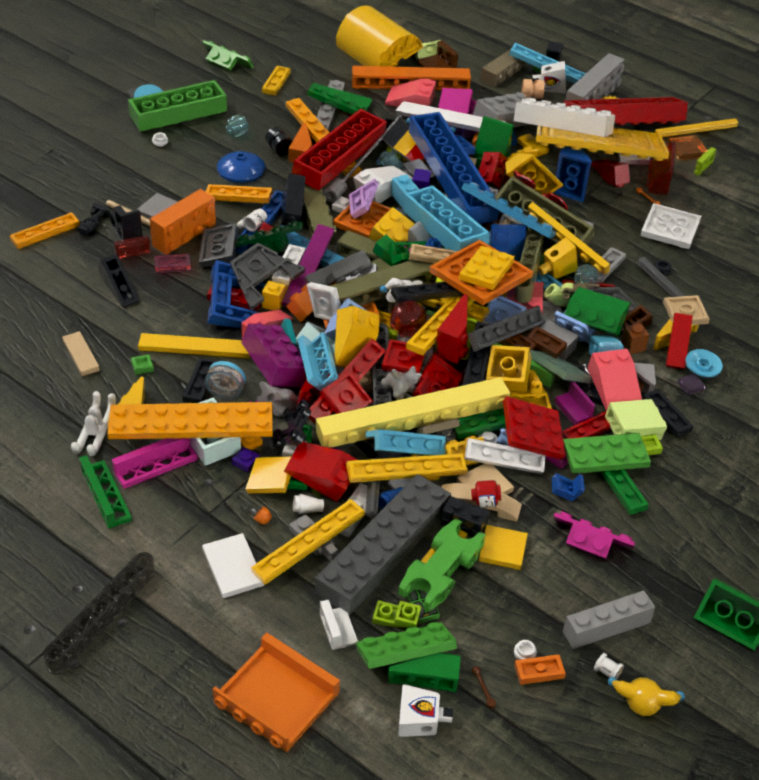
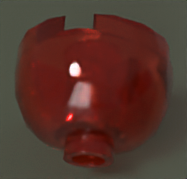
[390,301,427,336]

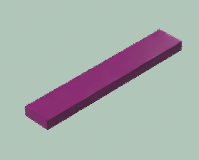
[282,224,334,307]

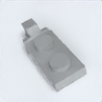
[289,514,338,562]

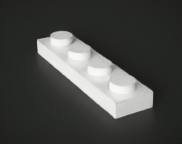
[464,438,546,474]

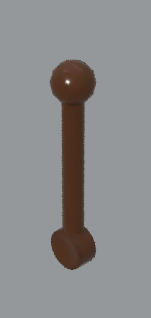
[472,666,496,709]

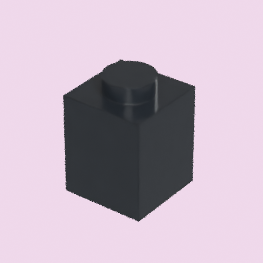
[546,41,564,62]

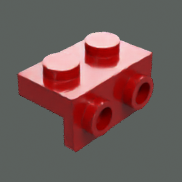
[479,152,508,188]

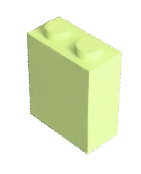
[605,399,667,440]

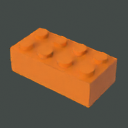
[150,189,216,255]

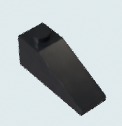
[98,254,139,308]

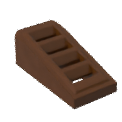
[621,305,653,334]

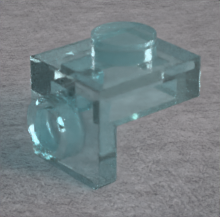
[376,150,403,169]

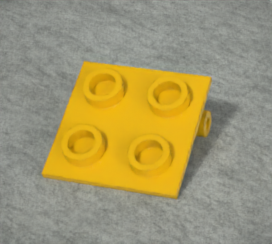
[510,370,547,399]

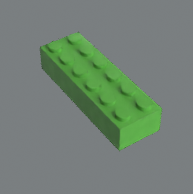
[128,80,227,132]

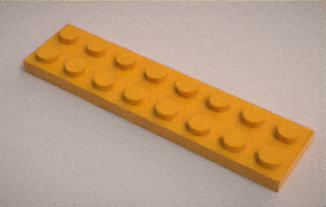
[108,402,273,440]

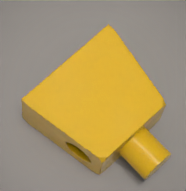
[538,237,578,279]

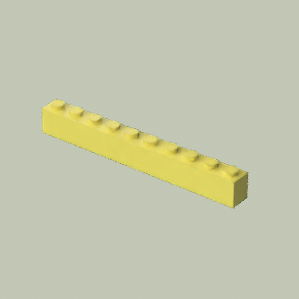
[316,377,510,448]

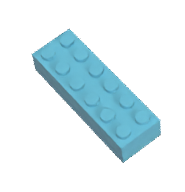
[404,186,490,251]

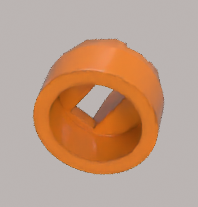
[253,506,272,525]

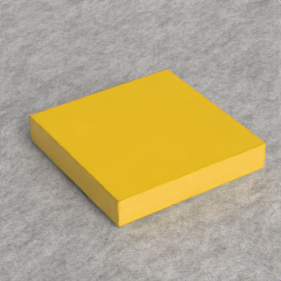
[246,456,292,494]
[479,525,528,570]

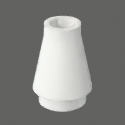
[293,494,324,514]

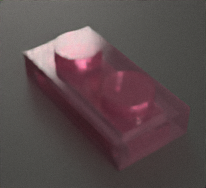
[154,254,191,273]

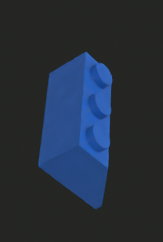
[553,146,592,202]

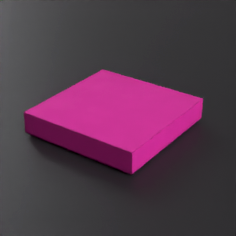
[438,88,473,114]

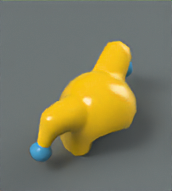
[608,677,685,716]

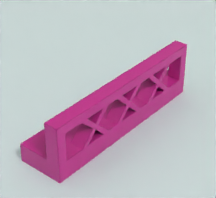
[112,438,198,489]

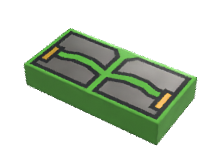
[406,590,440,624]

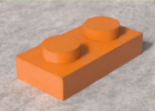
[514,655,566,685]

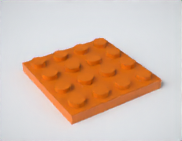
[429,240,533,305]

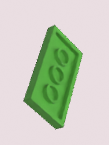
[563,433,651,474]
[356,622,457,669]

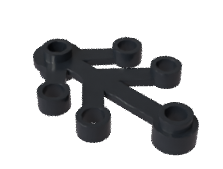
[271,399,311,450]

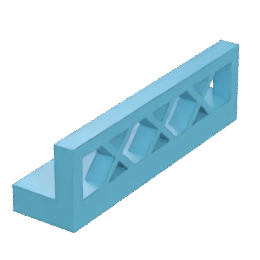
[297,332,338,391]
[366,429,446,456]

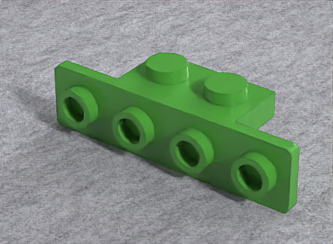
[202,40,253,71]

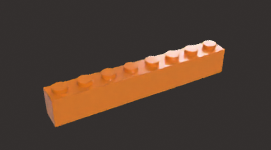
[352,66,471,90]

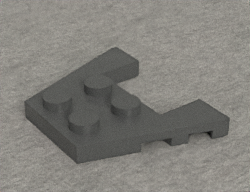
[230,243,305,310]

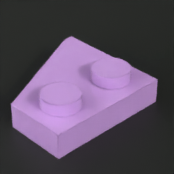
[349,178,379,219]

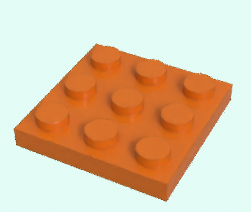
[333,201,391,238]

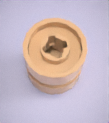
[521,79,545,100]

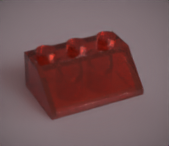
[646,142,676,195]

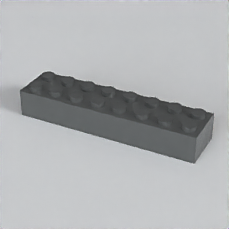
[315,474,451,616]

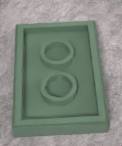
[530,350,592,383]

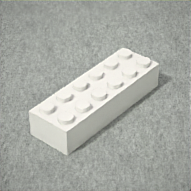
[514,98,615,137]

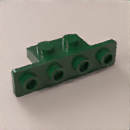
[235,221,303,254]

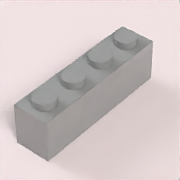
[563,590,655,649]

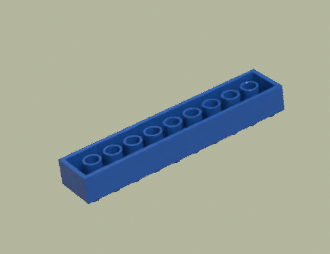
[409,112,499,224]

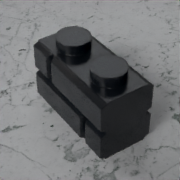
[441,496,490,537]

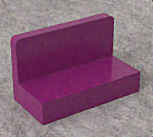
[555,381,595,425]

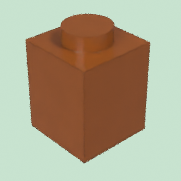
[621,323,649,354]

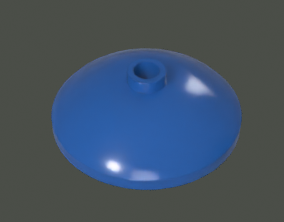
[217,151,265,183]

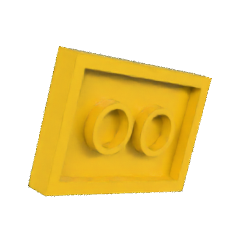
[459,246,515,290]

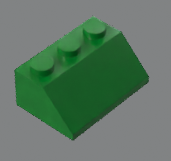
[565,287,631,337]
[694,578,759,651]

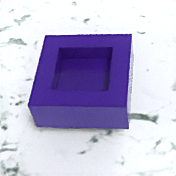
[232,447,260,473]

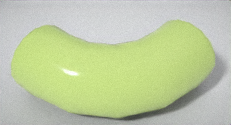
[543,283,573,307]

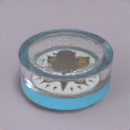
[204,361,246,400]

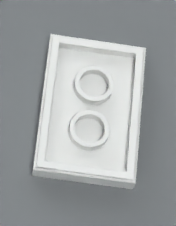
[202,533,264,598]

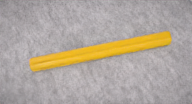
[655,118,738,138]

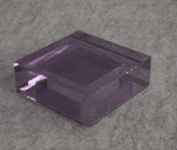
[678,373,705,395]

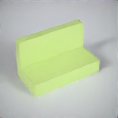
[415,40,441,60]

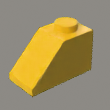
[262,281,289,310]

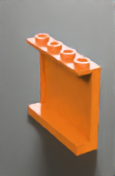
[212,632,340,752]

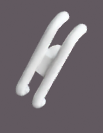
[71,391,116,456]

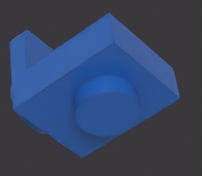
[552,473,585,502]

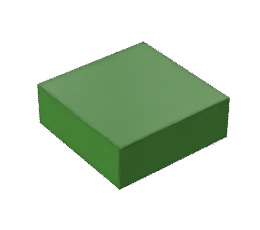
[131,354,154,375]

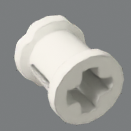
[594,653,624,679]

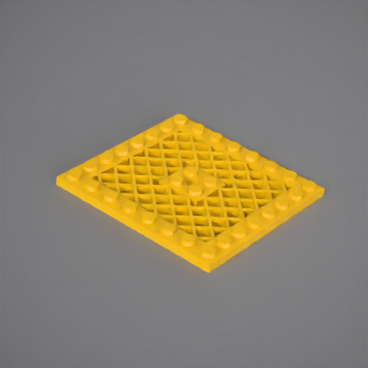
[536,125,669,161]

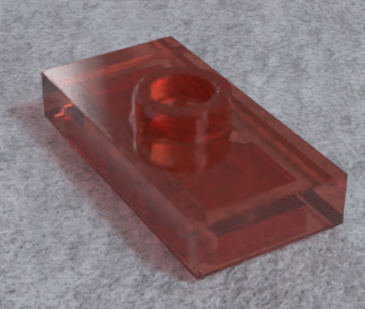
[114,235,151,259]

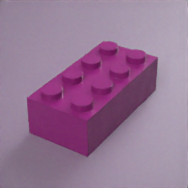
[241,323,307,387]

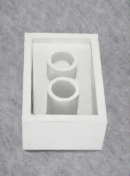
[353,166,413,203]

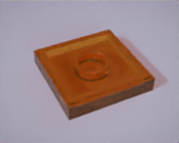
[667,135,707,160]

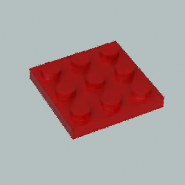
[503,396,566,460]

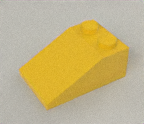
[334,306,380,368]

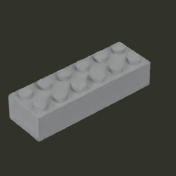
[565,53,625,100]

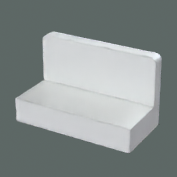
[320,600,358,650]

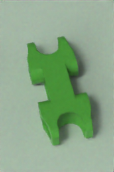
[398,519,486,612]

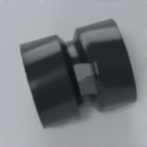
[265,127,293,156]

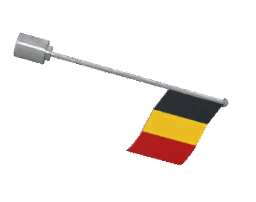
[323,115,424,203]

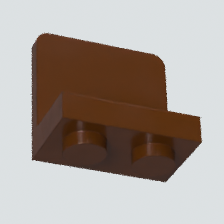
[418,40,458,68]

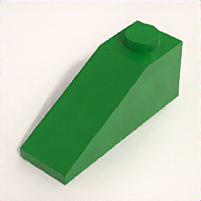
[388,653,461,692]

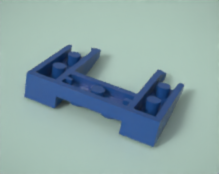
[207,260,265,328]

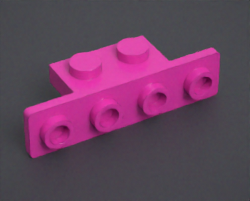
[554,512,635,559]

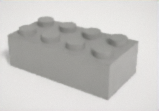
[473,92,530,128]

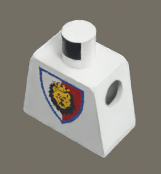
[533,61,566,94]
[398,685,453,737]

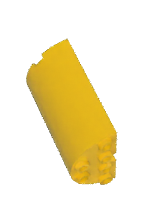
[336,5,423,67]

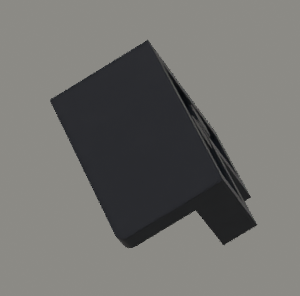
[109,205,143,244]

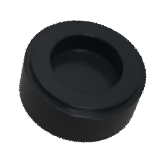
[654,260,672,275]

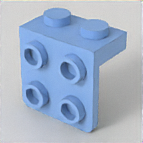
[554,310,596,343]

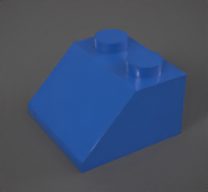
[491,224,526,261]

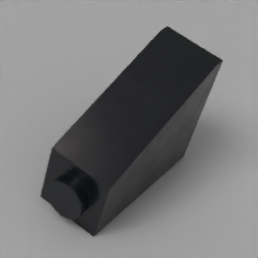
[281,173,305,226]

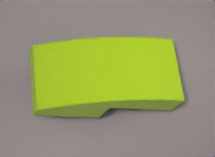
[372,600,422,628]

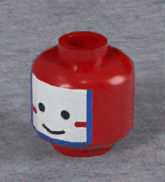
[471,480,502,508]

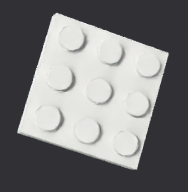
[640,203,701,249]

